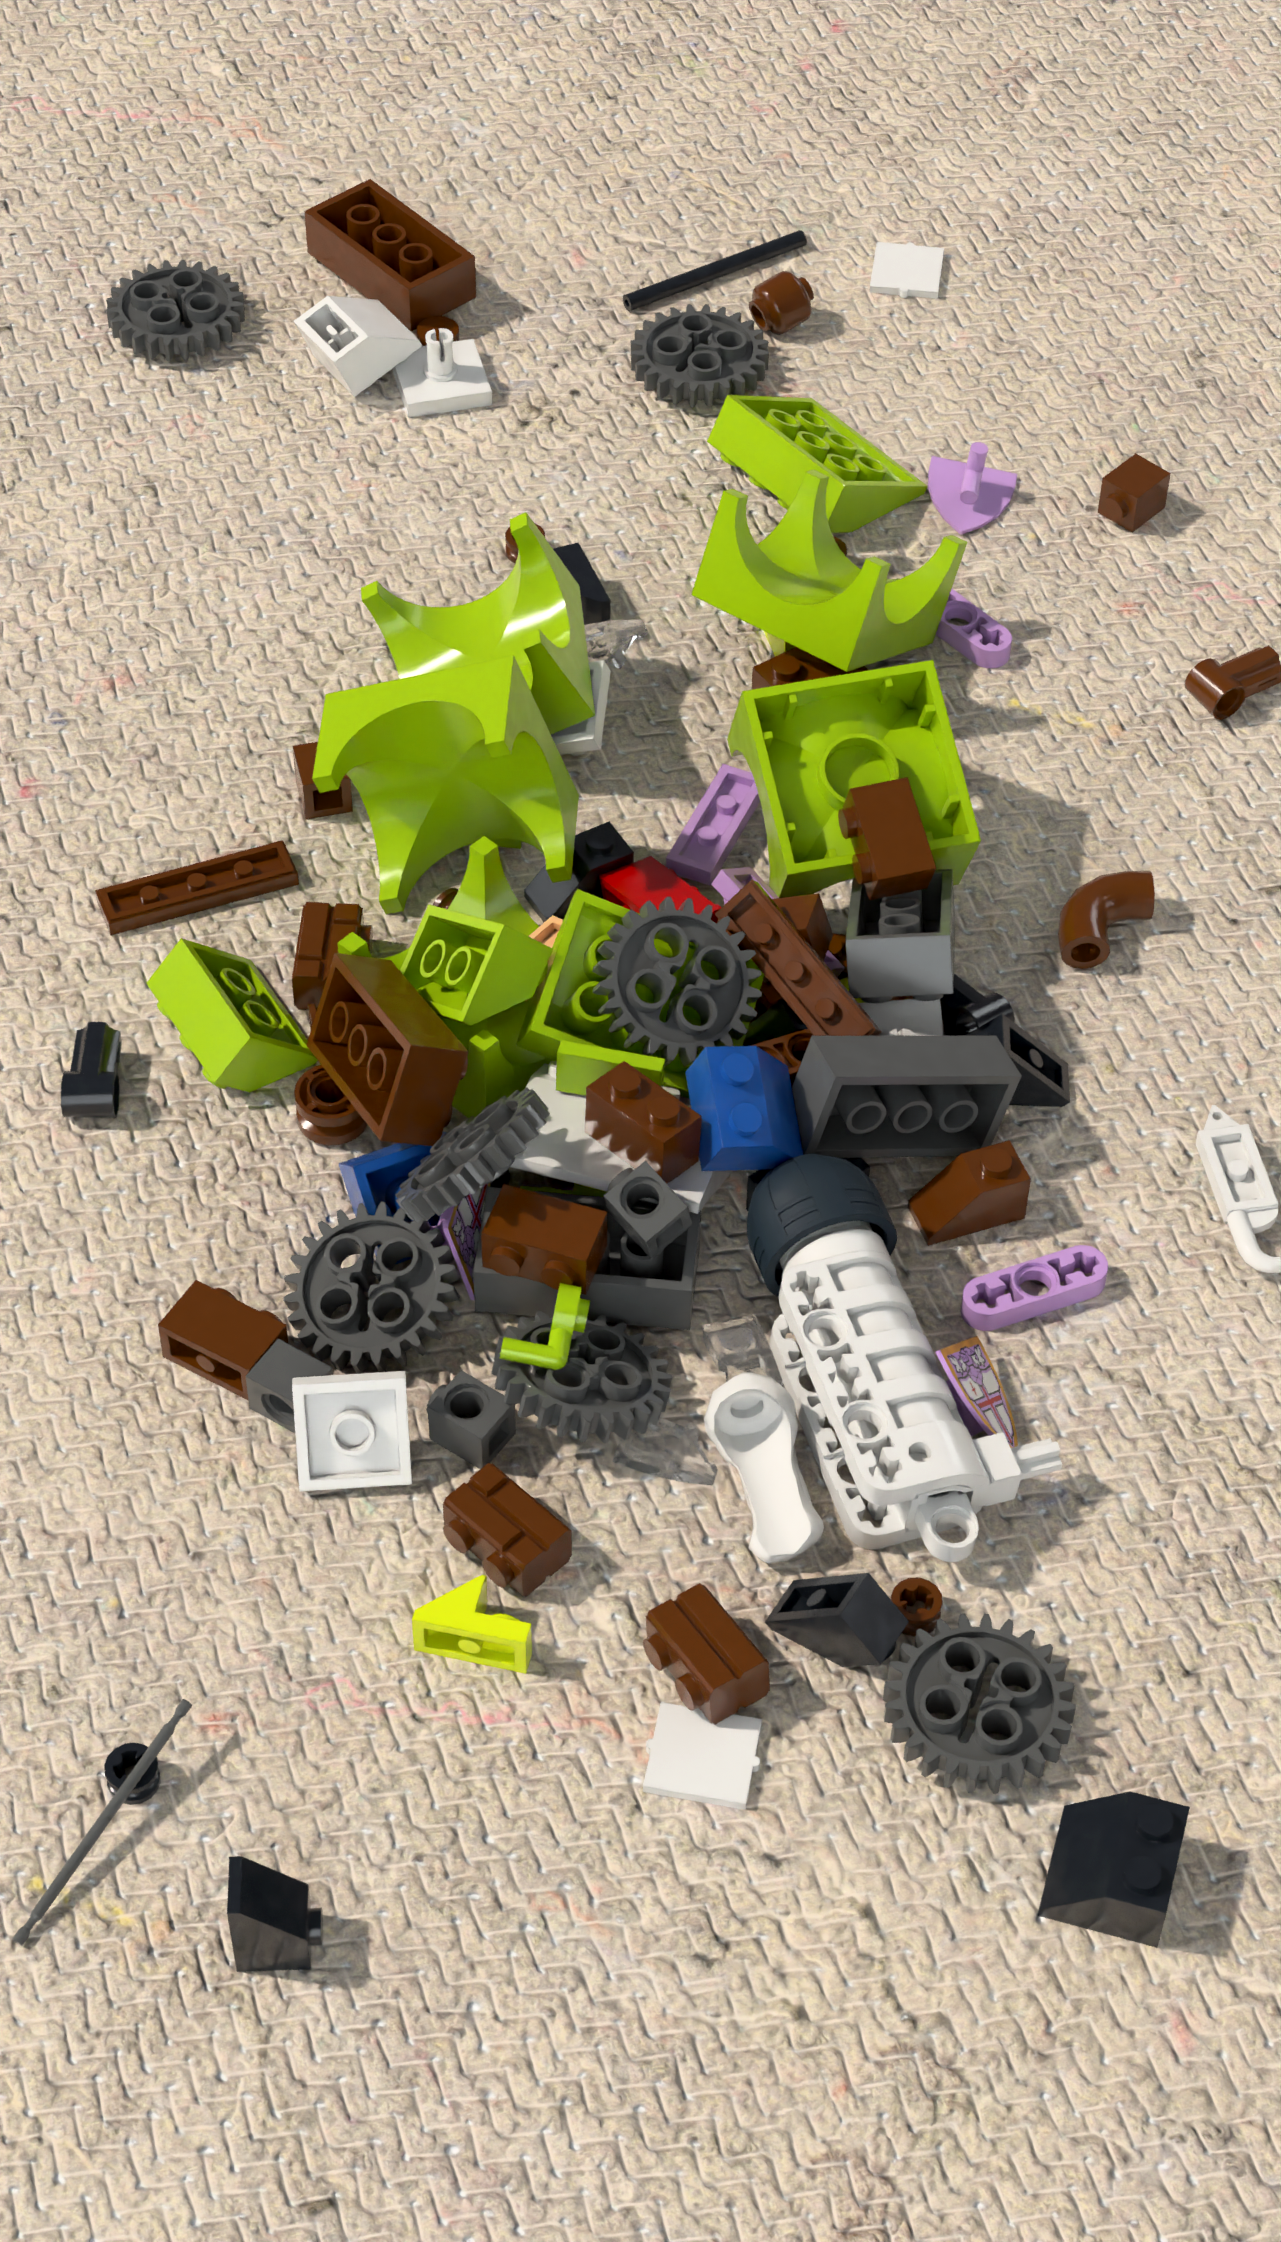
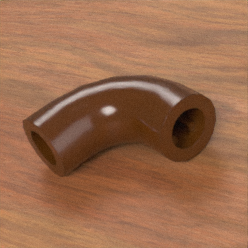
[1058,871,1155,969]

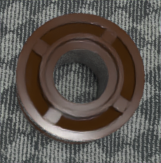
[294,1065,368,1145]

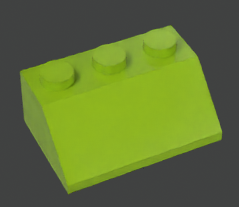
[400,904,553,1026]
[146,938,318,1093]

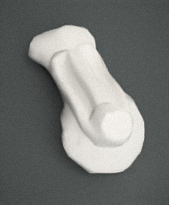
[704,1372,824,1564]

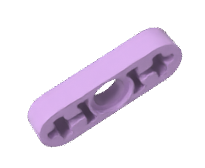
[936,589,1012,668]
[961,1245,1108,1331]

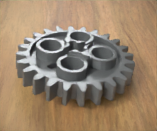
[106,260,245,361]
[631,304,769,407]
[592,897,762,1067]
[395,1087,550,1223]
[283,1202,460,1374]
[491,1311,672,1443]
[883,1614,1076,1794]

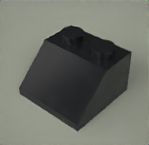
[1037,1791,1190,1948]

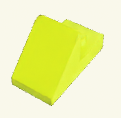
[412,1575,532,1674]

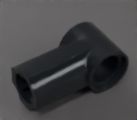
[940,974,1015,1036]
[61,1022,122,1118]

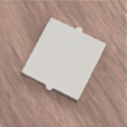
[869,242,944,299]
[643,1702,762,1810]

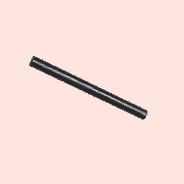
[623,230,807,311]

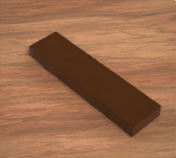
[95,840,299,936]
[715,879,882,1036]

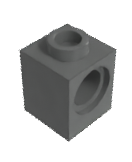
[604,1161,692,1259]
[245,1339,333,1433]
[426,1370,516,1469]

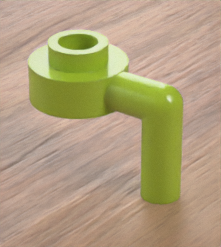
[499,1283,590,1370]

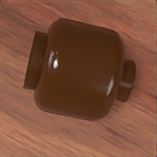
[749,271,814,335]

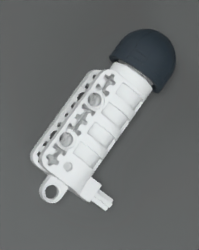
[747,1154,1062,1562]

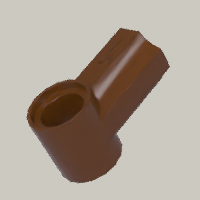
[1185,645,1281,720]

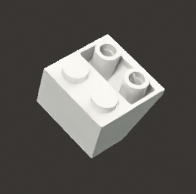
[294,296,422,397]

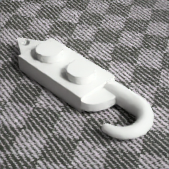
[1196,1105,1281,1273]

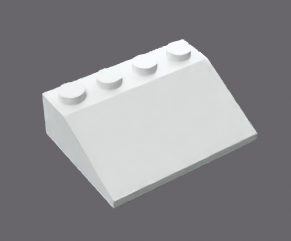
[510,1061,733,1214]

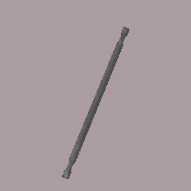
[12,1699,192,1946]

